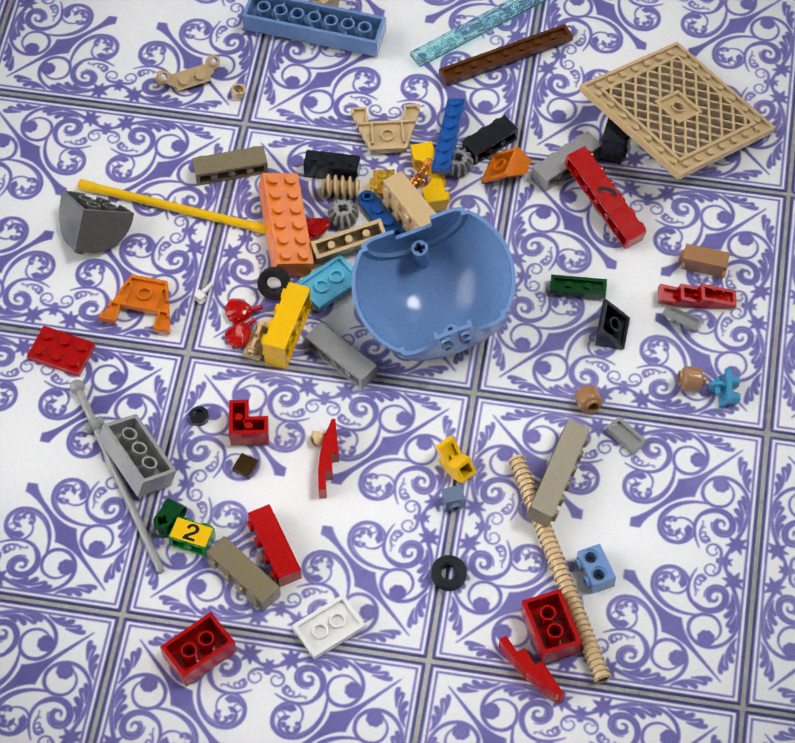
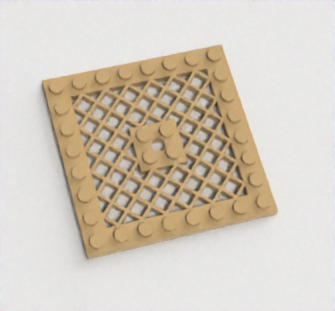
[579,42,776,180]

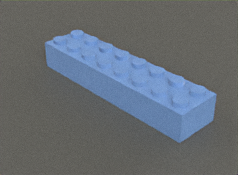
[242,0,386,57]

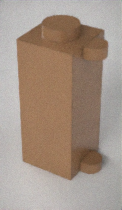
[679,243,730,278]

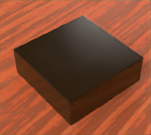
[232,453,259,479]

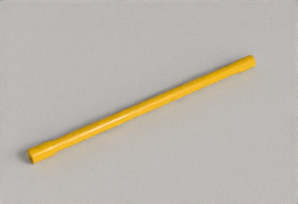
[78,179,266,235]

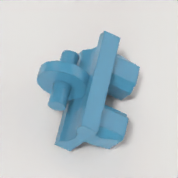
[709,368,741,408]

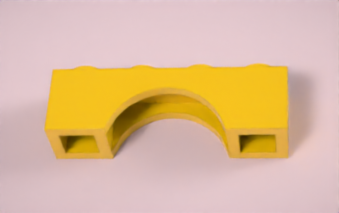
[411,141,450,212]

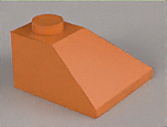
[481,147,532,184]

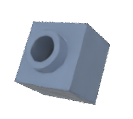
[442,485,465,512]

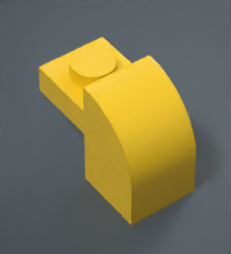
[435,436,477,484]

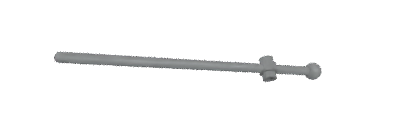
[70,380,164,574]

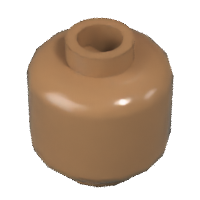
[677,366,707,392]
[575,385,603,414]

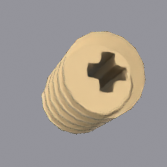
[321,174,360,200]

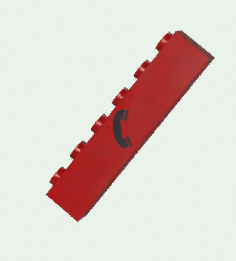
[564,146,647,249]

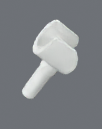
[195,282,214,304]

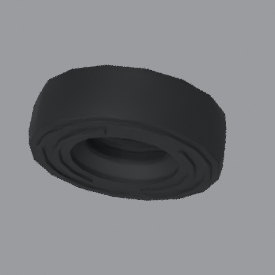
[257,267,291,300]
[431,555,467,591]

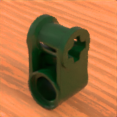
[153,498,187,538]

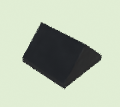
[595,299,630,350]

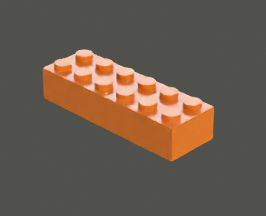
[258,173,314,276]

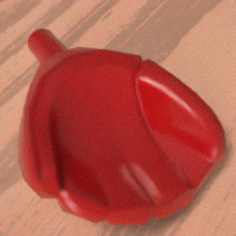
[306,217,330,242]
[225,298,263,325]
[225,318,256,348]

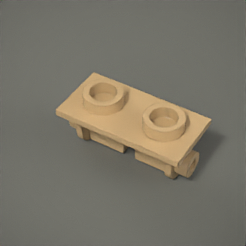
[242,321,268,361]

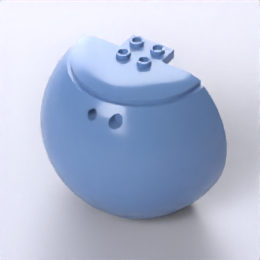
[351,207,516,361]

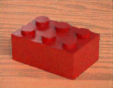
[521,589,582,664]
[160,612,237,687]

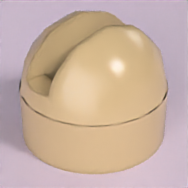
[231,84,246,99]
[310,431,325,446]

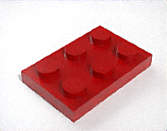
[27,326,96,377]

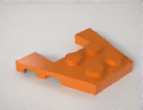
[98,274,171,335]

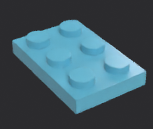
[296,254,353,311]

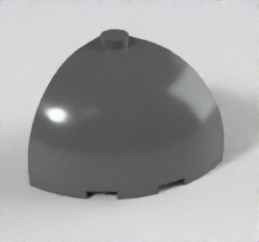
[59,190,134,254]

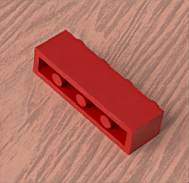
[246,504,302,587]

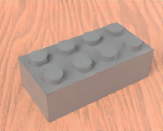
[98,414,176,497]

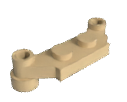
[155,55,220,92]

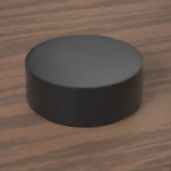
[189,406,209,426]

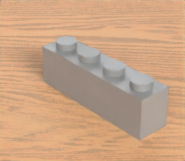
[532,131,601,192]
[305,322,377,390]

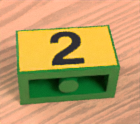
[168,517,216,557]

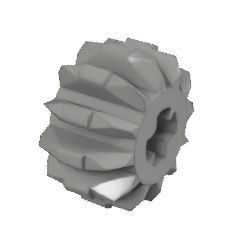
[450,147,474,178]
[328,197,359,229]

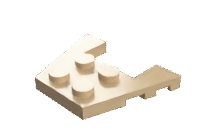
[351,104,420,154]

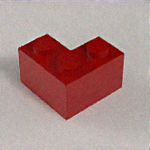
[229,399,269,445]

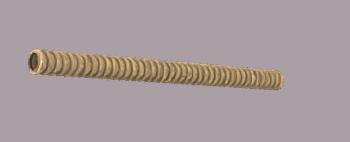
[508,454,611,684]

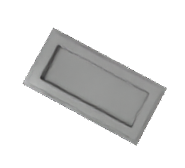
[605,416,647,455]

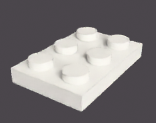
[292,594,366,660]

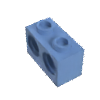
[575,544,616,594]

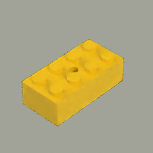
[261,282,312,369]

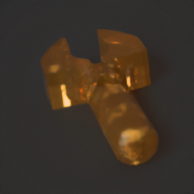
[409,158,433,189]

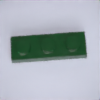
[549,274,607,299]

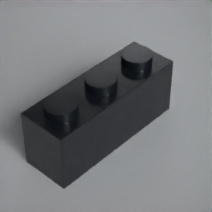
[462,115,518,165]
[303,150,361,182]

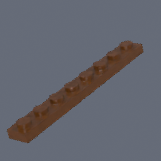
[439,24,573,86]

